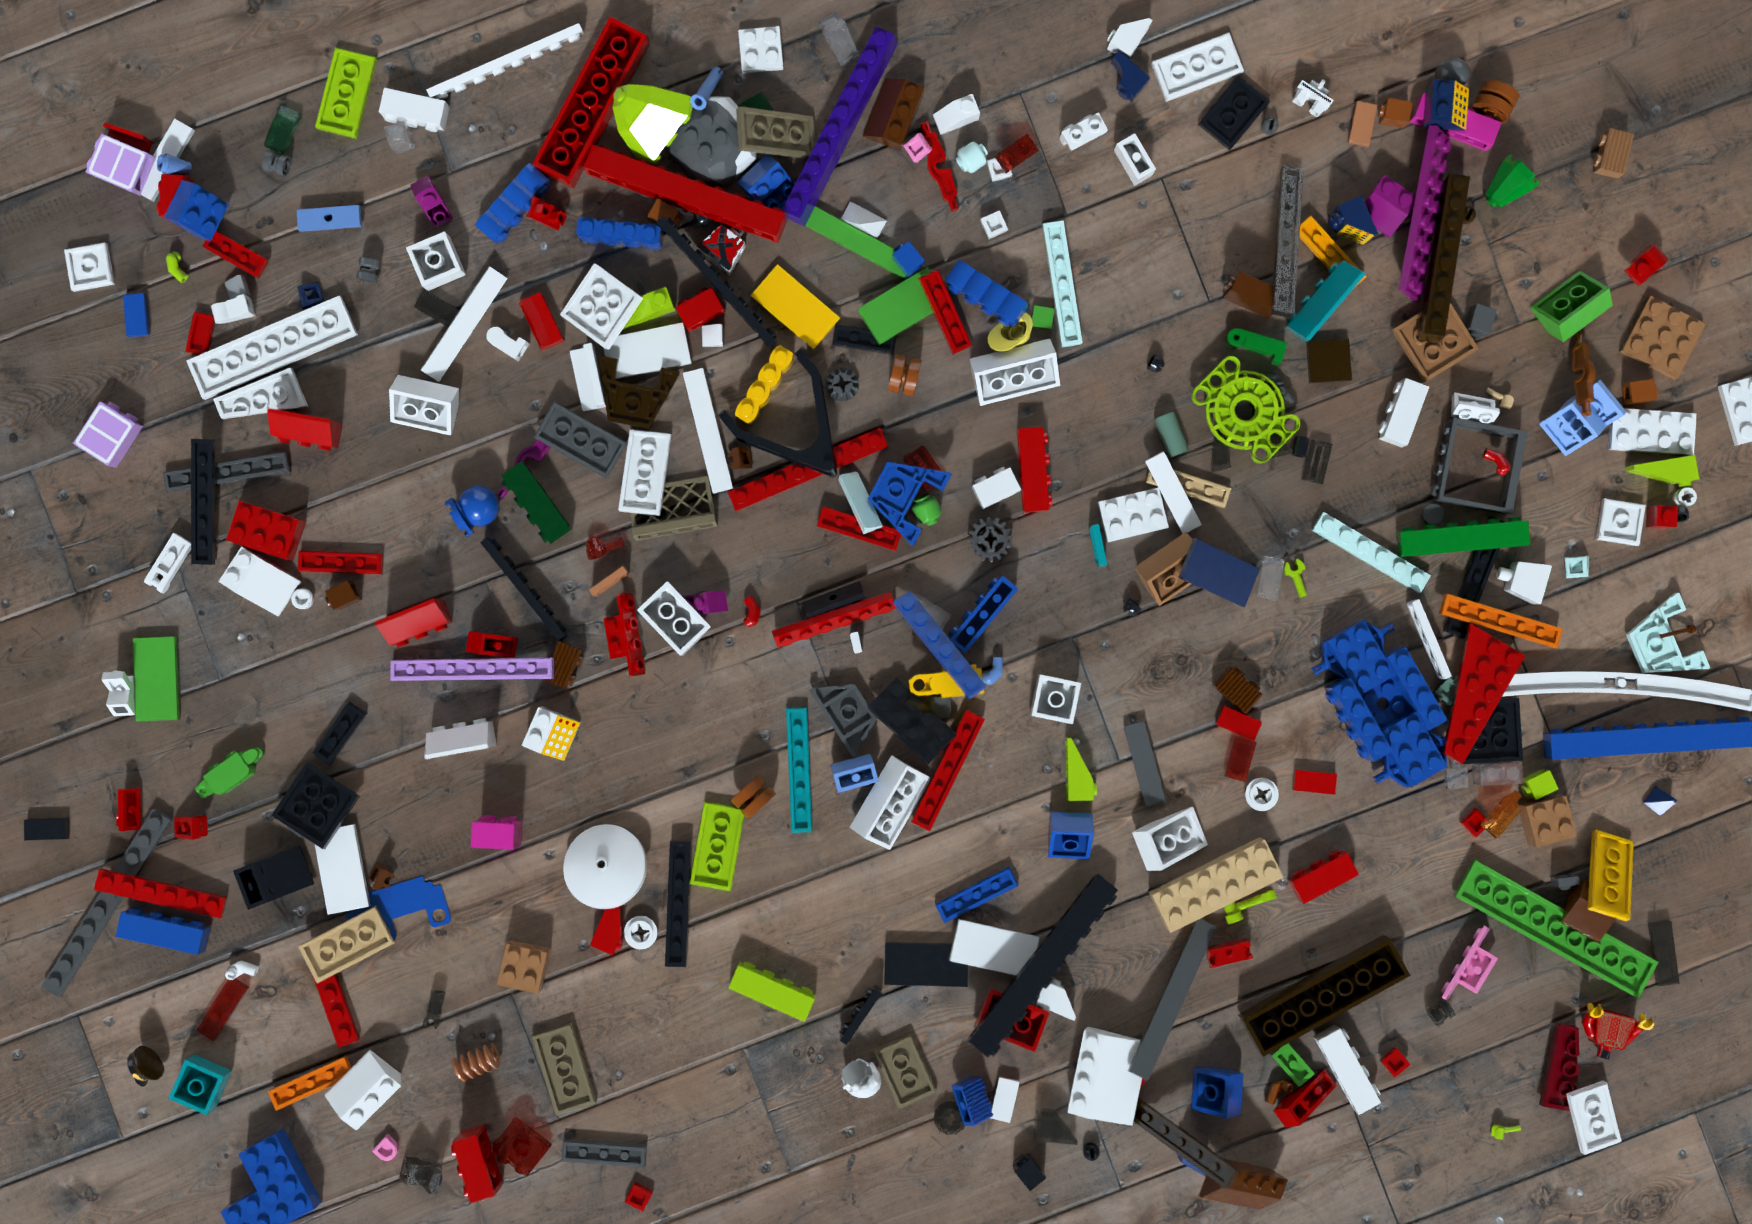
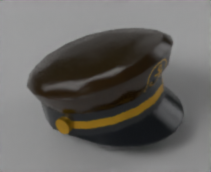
[127,1046,165,1087]

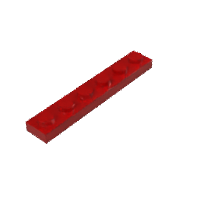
[772,592,896,647]
[911,710,985,831]
[94,868,227,919]

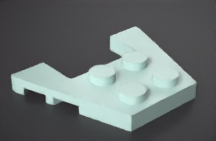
[1626,593,1710,673]

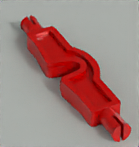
[920,121,959,212]

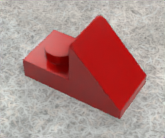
[174,815,208,840]

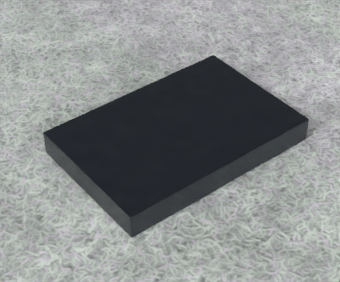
[1198,75,1270,151]

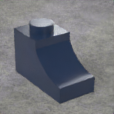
[1111,51,1151,102]

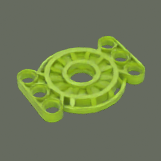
[1191,356,1301,464]

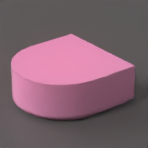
[372,1134,399,1161]

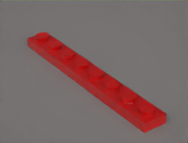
[728,428,888,512]

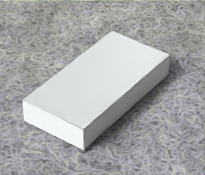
[991,1076,1020,1123]

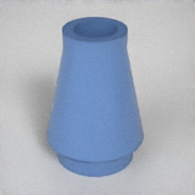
[157,153,191,174]

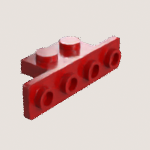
[603,593,645,677]

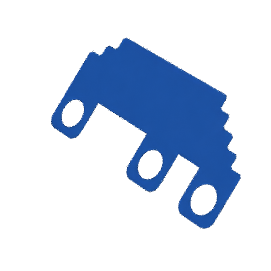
[341,876,451,940]

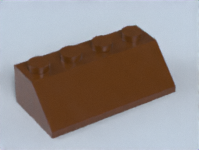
[1199,1158,1288,1210]

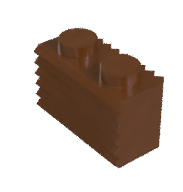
[542,641,585,689]
[1212,667,1263,713]

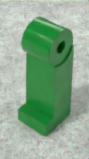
[1225,328,1288,366]

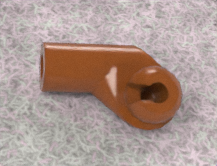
[1265,1079,1293,1105]

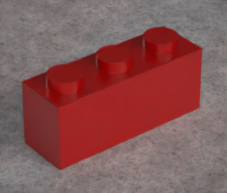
[1287,850,1359,904]

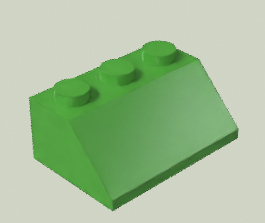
[1531,271,1613,342]

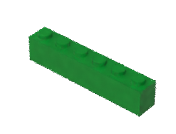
[1396,517,1530,557]

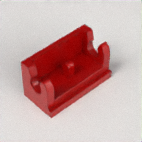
[1206,938,1253,968]

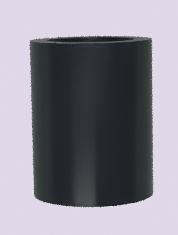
[1291,436,1309,458]

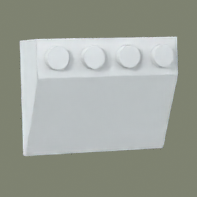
[1067,1026,1142,1126]

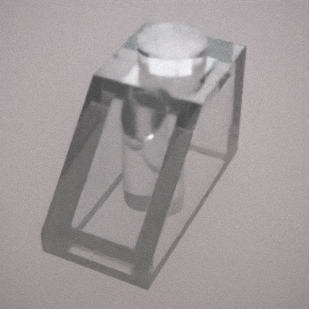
[818,12,859,66]

